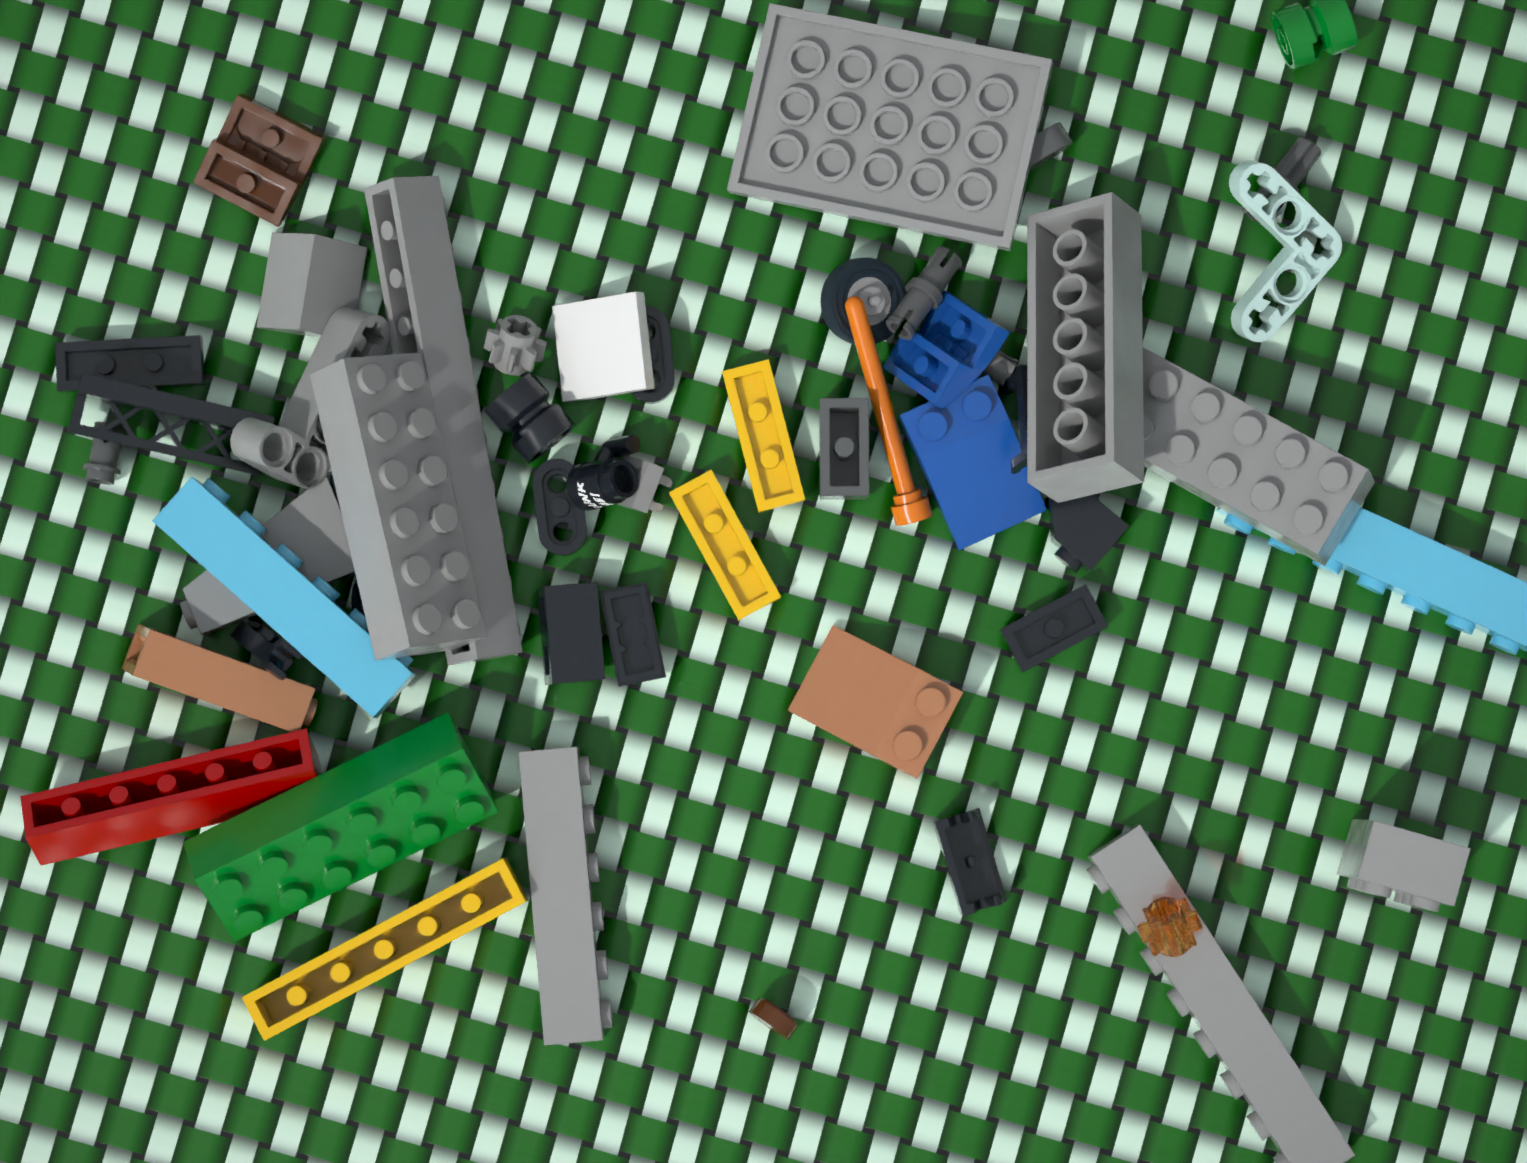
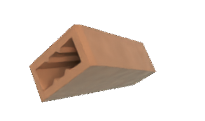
[121,623,318,732]

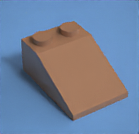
[787,625,963,779]

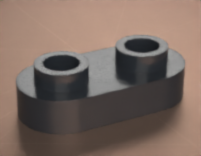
[631,306,675,404]
[532,459,588,556]

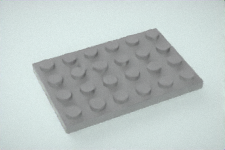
[727,3,1053,251]

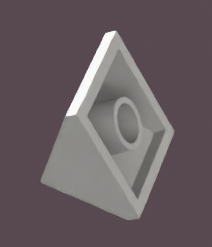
[257,232,368,338]

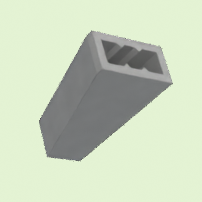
[180,478,355,636]

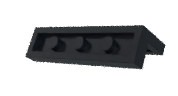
[68,373,275,476]

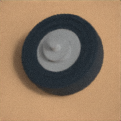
[820,258,906,344]

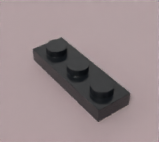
[55,335,205,393]

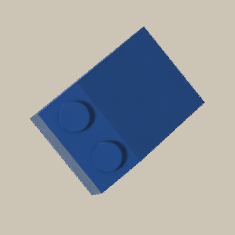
[898,374,1047,551]

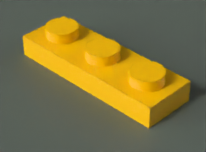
[722,359,805,513]
[669,470,781,621]

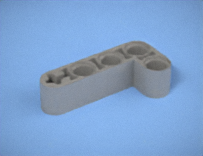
[230,307,390,489]

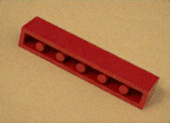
[20,728,322,866]

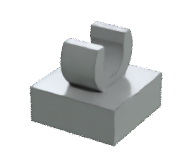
[618,456,673,513]

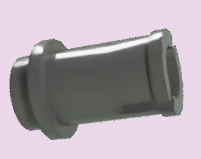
[82,422,125,485]

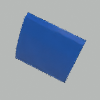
[883,290,1010,408]

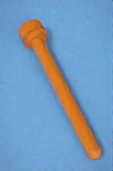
[845,296,933,526]

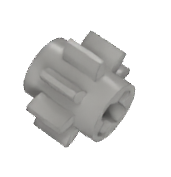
[483,315,547,375]

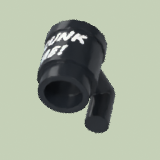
[567,434,640,511]

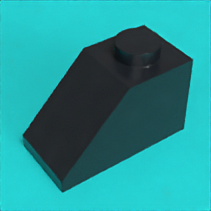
[1047,495,1129,573]

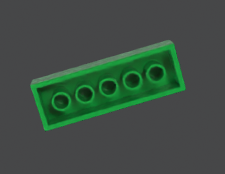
[183,712,498,942]

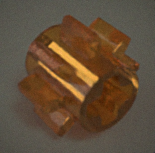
[1137,897,1202,958]

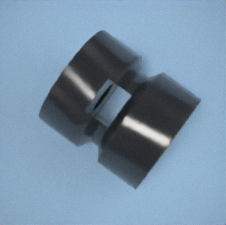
[485,372,576,464]

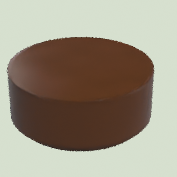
[749,997,798,1040]

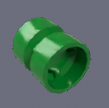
[1271,0,1358,71]

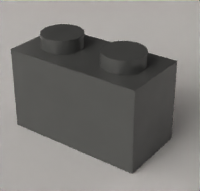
[819,398,869,500]

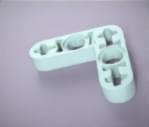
[1229,160,1342,342]

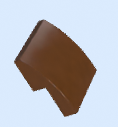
[193,93,327,227]

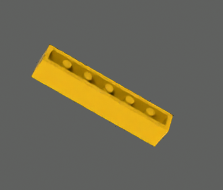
[241,857,529,1041]

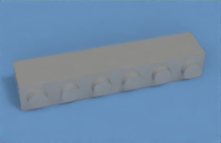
[518,747,613,1045]

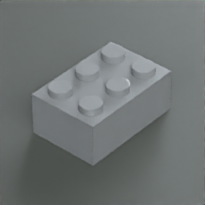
[1336,819,1470,912]

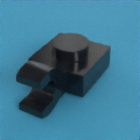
[230,620,303,680]

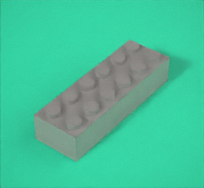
[1027,192,1144,503]
[1143,347,1375,566]
[309,352,488,661]

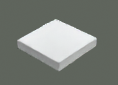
[552,292,655,402]

